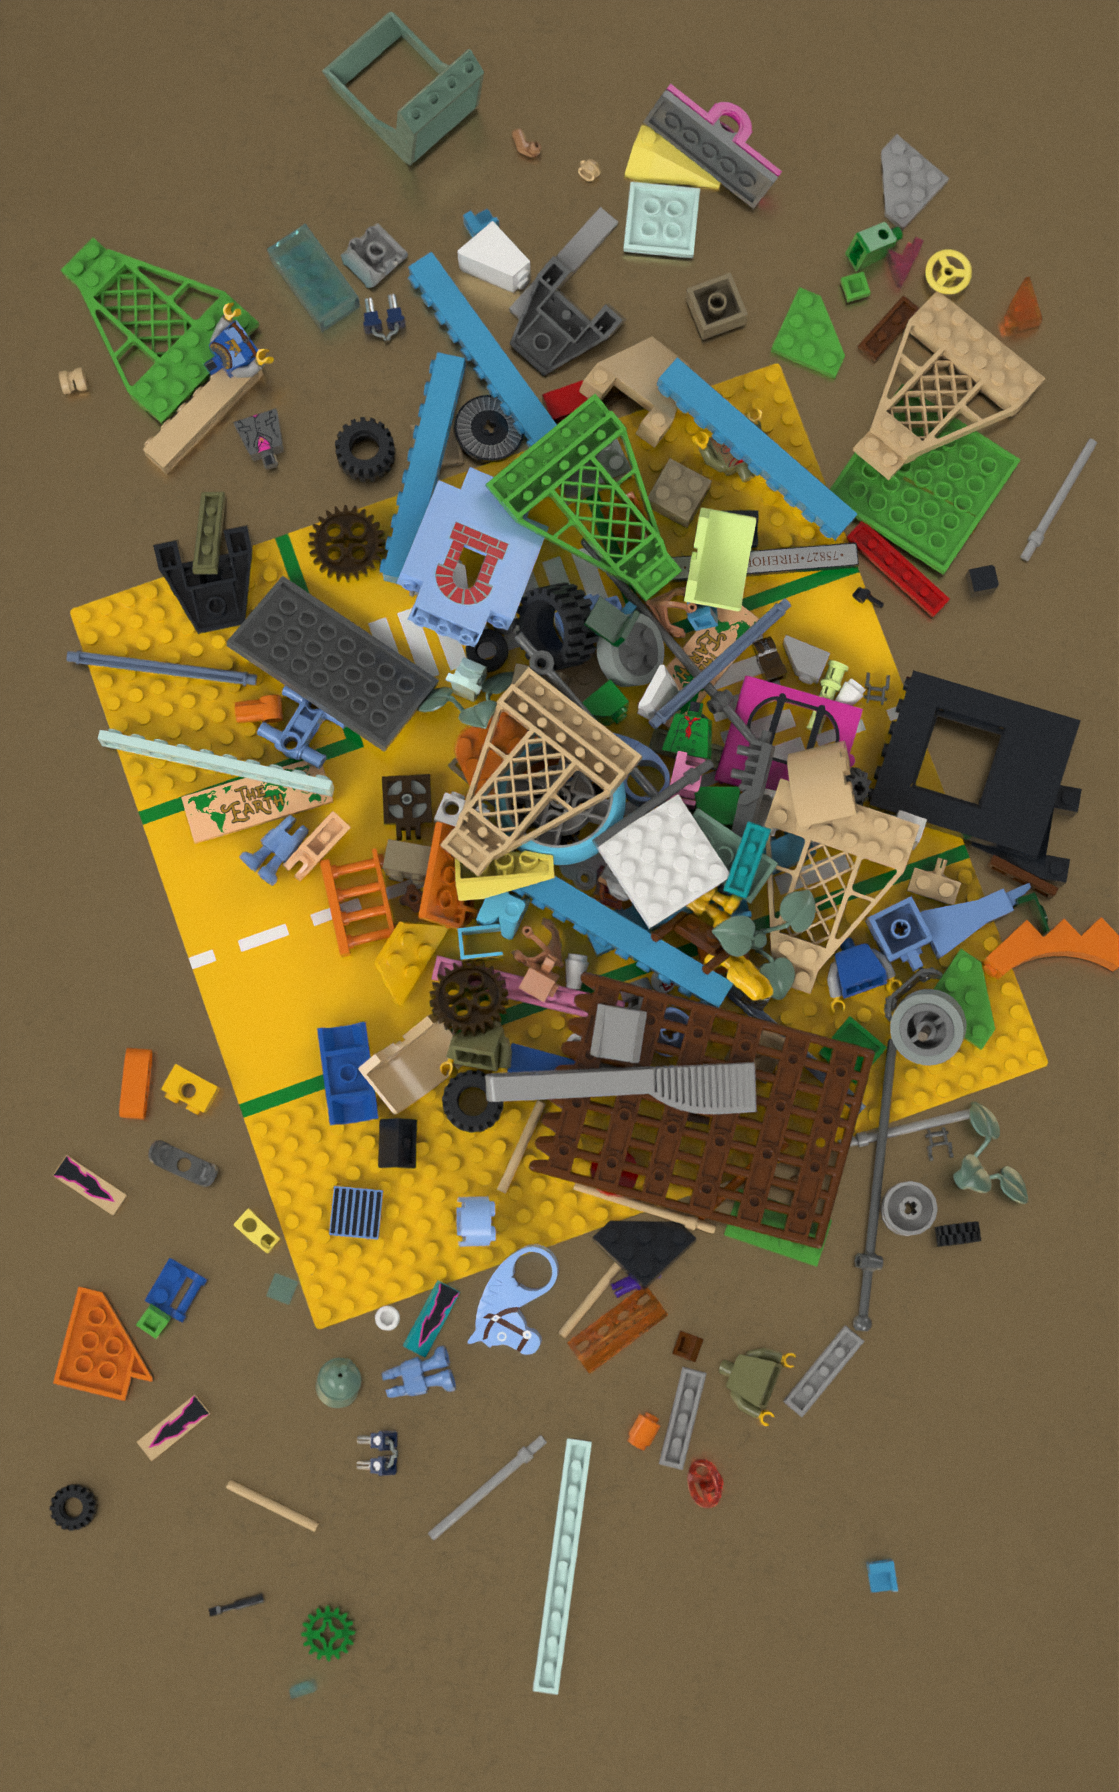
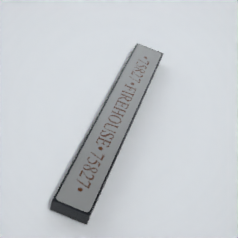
[670,542,859,583]

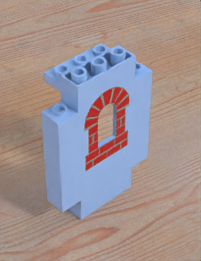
[396,467,549,647]

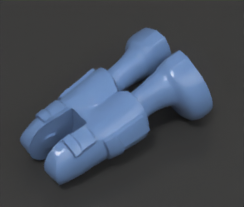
[239,815,309,886]
[381,1345,456,1398]

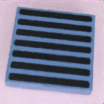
[329,1186,383,1240]

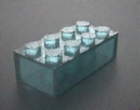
[267,223,360,332]

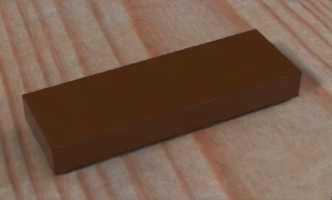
[857,295,920,362]
[987,855,1059,899]

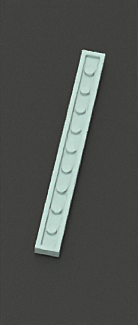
[97,729,334,797]
[533,1438,592,1695]

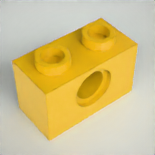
[161,1064,220,1115]

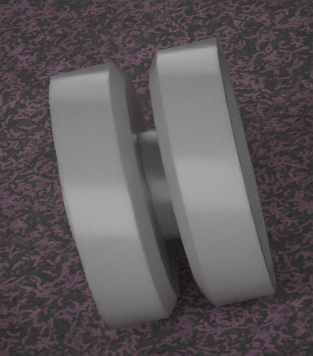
[880,1181,938,1236]

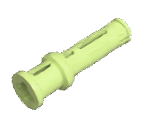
[806,660,849,733]

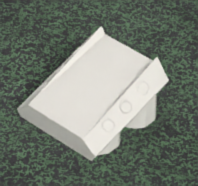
[637,665,680,720]

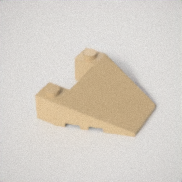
[579,337,690,448]

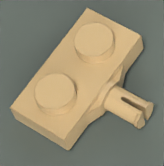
[907,858,961,905]

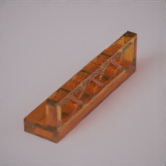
[567,1288,668,1374]

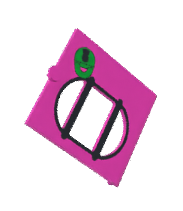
[714,676,863,791]

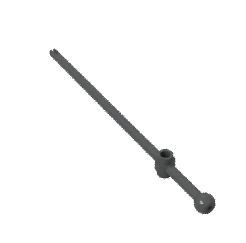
[581,538,760,747]
[853,1038,897,1332]

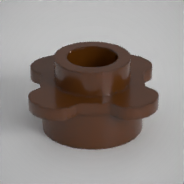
[399,884,423,913]

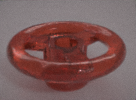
[687,1459,723,1509]

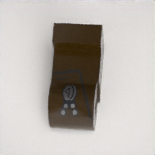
[752,636,788,683]

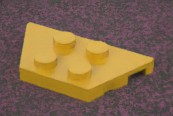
[374,921,449,1007]

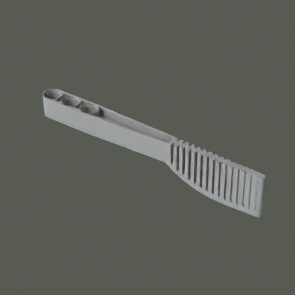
[485,1062,757,1114]

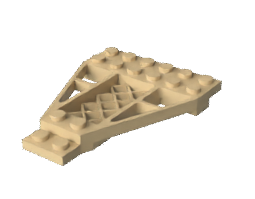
[853,291,1046,480]
[440,667,642,877]
[765,778,920,994]

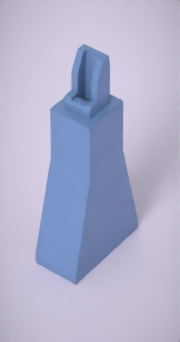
[920,883,1031,959]

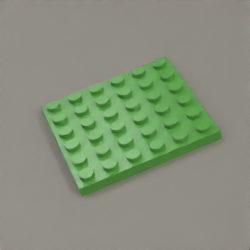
[829,384,1021,575]

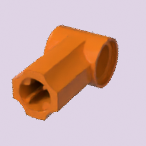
[234,695,284,724]

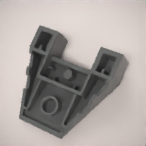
[509,256,627,375]

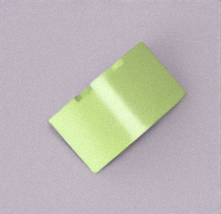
[684,507,756,611]

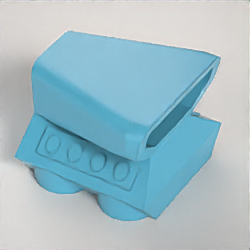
[476,891,531,940]

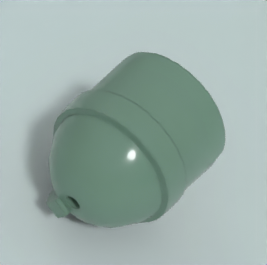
[316,1358,362,1408]

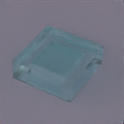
[266,1273,299,1305]
[289,1679,317,1699]

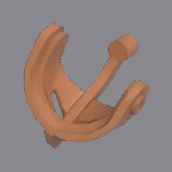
[645,587,697,638]
[511,917,564,968]

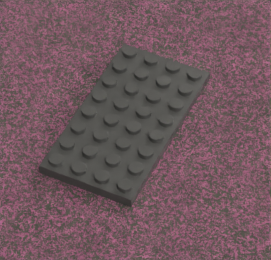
[226,576,439,752]

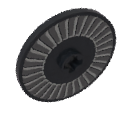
[454,395,524,462]

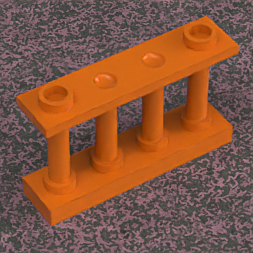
[320,848,397,958]

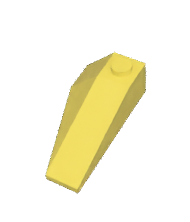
[624,125,721,189]
[455,851,555,901]

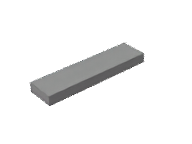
[783,1325,864,1417]
[659,1367,707,1470]

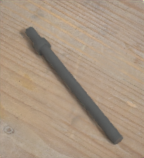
[592,759,714,848]

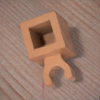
[519,953,560,1002]

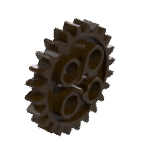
[308,505,386,582]
[429,960,509,1037]

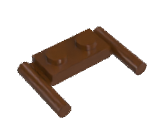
[651,911,731,975]

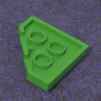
[771,287,845,379]
[934,949,995,1050]

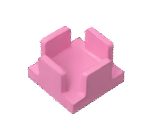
[666,751,705,810]

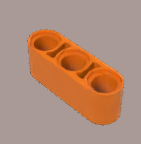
[119,1047,152,1120]

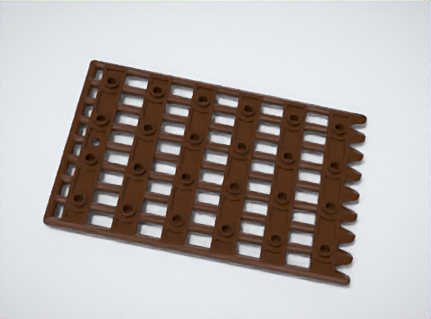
[529,972,875,1249]

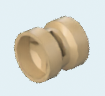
[59,367,88,395]

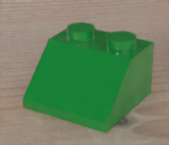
[582,679,629,726]

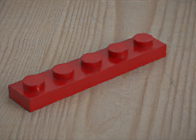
[846,521,950,618]

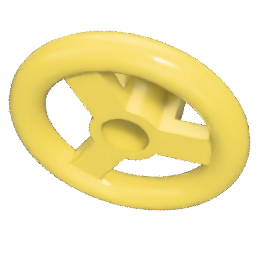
[925,249,972,294]

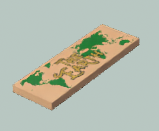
[638,606,759,729]
[181,761,334,844]

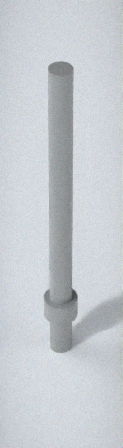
[1020,439,1097,561]
[837,1109,970,1147]
[428,1435,547,1540]

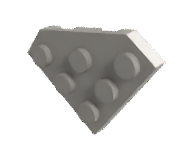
[881,134,949,231]

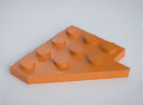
[53,1287,153,1401]

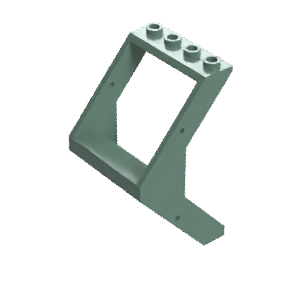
[322,11,484,165]

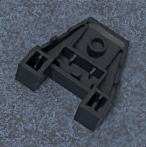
[153,524,253,634]
[971,785,1082,887]

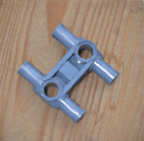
[257,686,346,769]

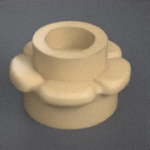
[578,159,600,181]

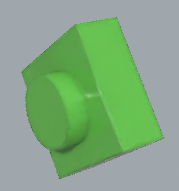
[840,271,871,303]
[136,1304,171,1339]

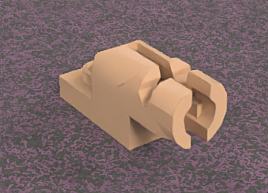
[283,811,351,881]

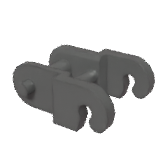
[864,672,890,705]
[925,1127,954,1161]

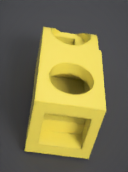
[234,1208,281,1254]

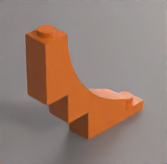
[981,917,1119,980]

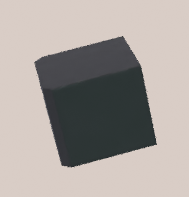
[965,565,999,598]

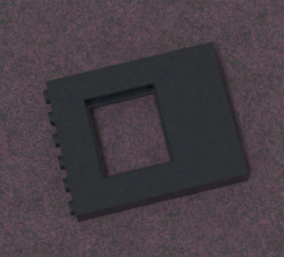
[867,670,1081,861]

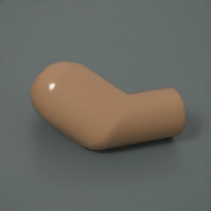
[512,129,541,158]

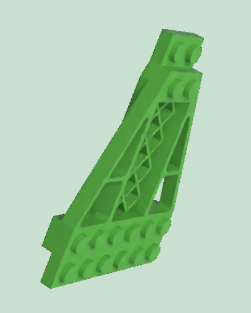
[61,238,260,425]
[485,394,682,602]

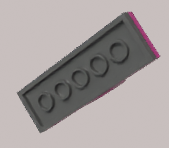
[643,84,782,209]

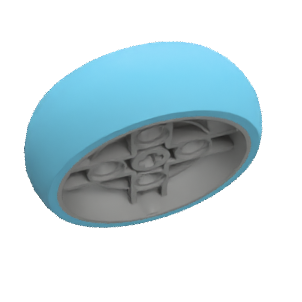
[495,743,626,865]

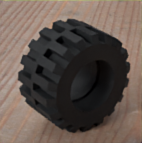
[335,417,396,482]
[442,1070,504,1133]

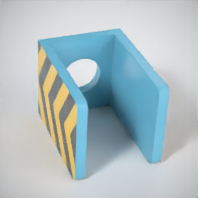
[458,924,504,963]

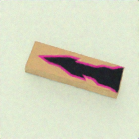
[53,1155,128,1216]
[137,1394,211,1461]

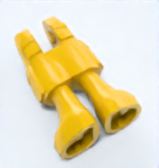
[686,886,743,928]
[704,954,773,1001]

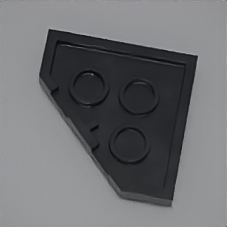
[592,1221,697,1290]

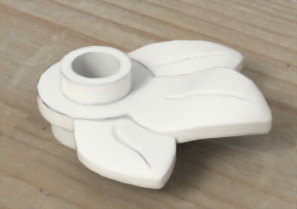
[559,852,606,891]

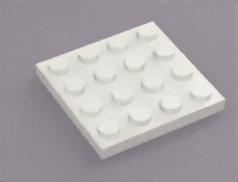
[596,795,729,929]

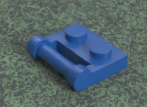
[145,1258,208,1323]

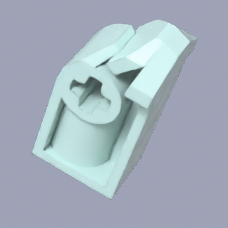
[445,657,487,702]

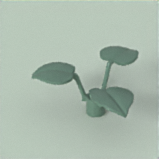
[418,672,514,729]
[712,890,816,1000]
[953,1101,1028,1204]

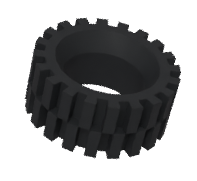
[515,582,599,671]

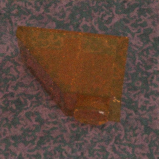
[1004,276,1043,335]

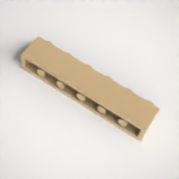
[143,369,263,475]

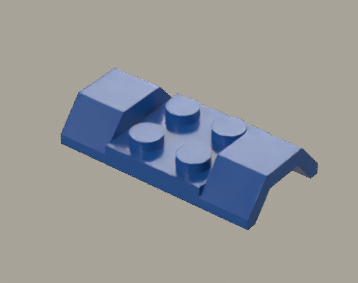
[317,1022,379,1125]

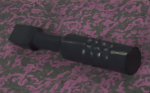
[209,1593,265,1617]

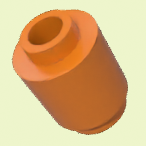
[627,1412,661,1451]

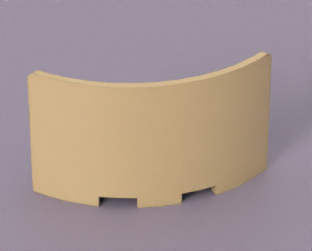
[787,740,858,827]
[358,1014,463,1114]

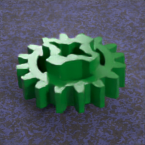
[301,1605,356,1662]

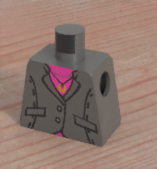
[234,408,284,469]

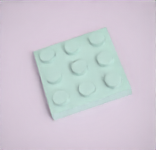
[624,182,700,258]

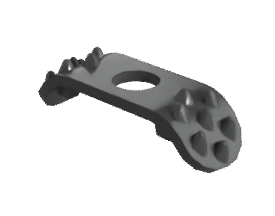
[884,967,943,1022]
[148,1140,218,1187]

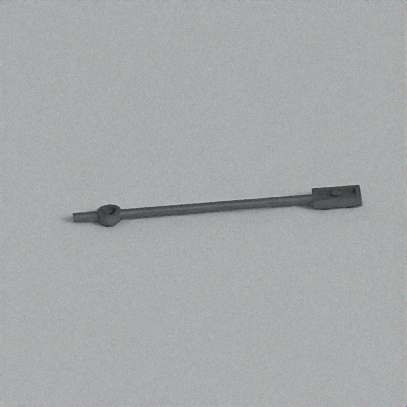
[514,632,666,807]

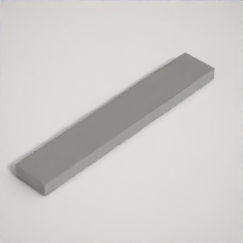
[509,207,618,319]

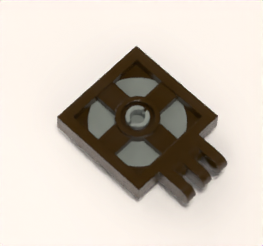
[382,774,432,841]

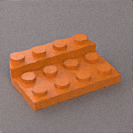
[454,712,560,795]
[418,822,480,929]

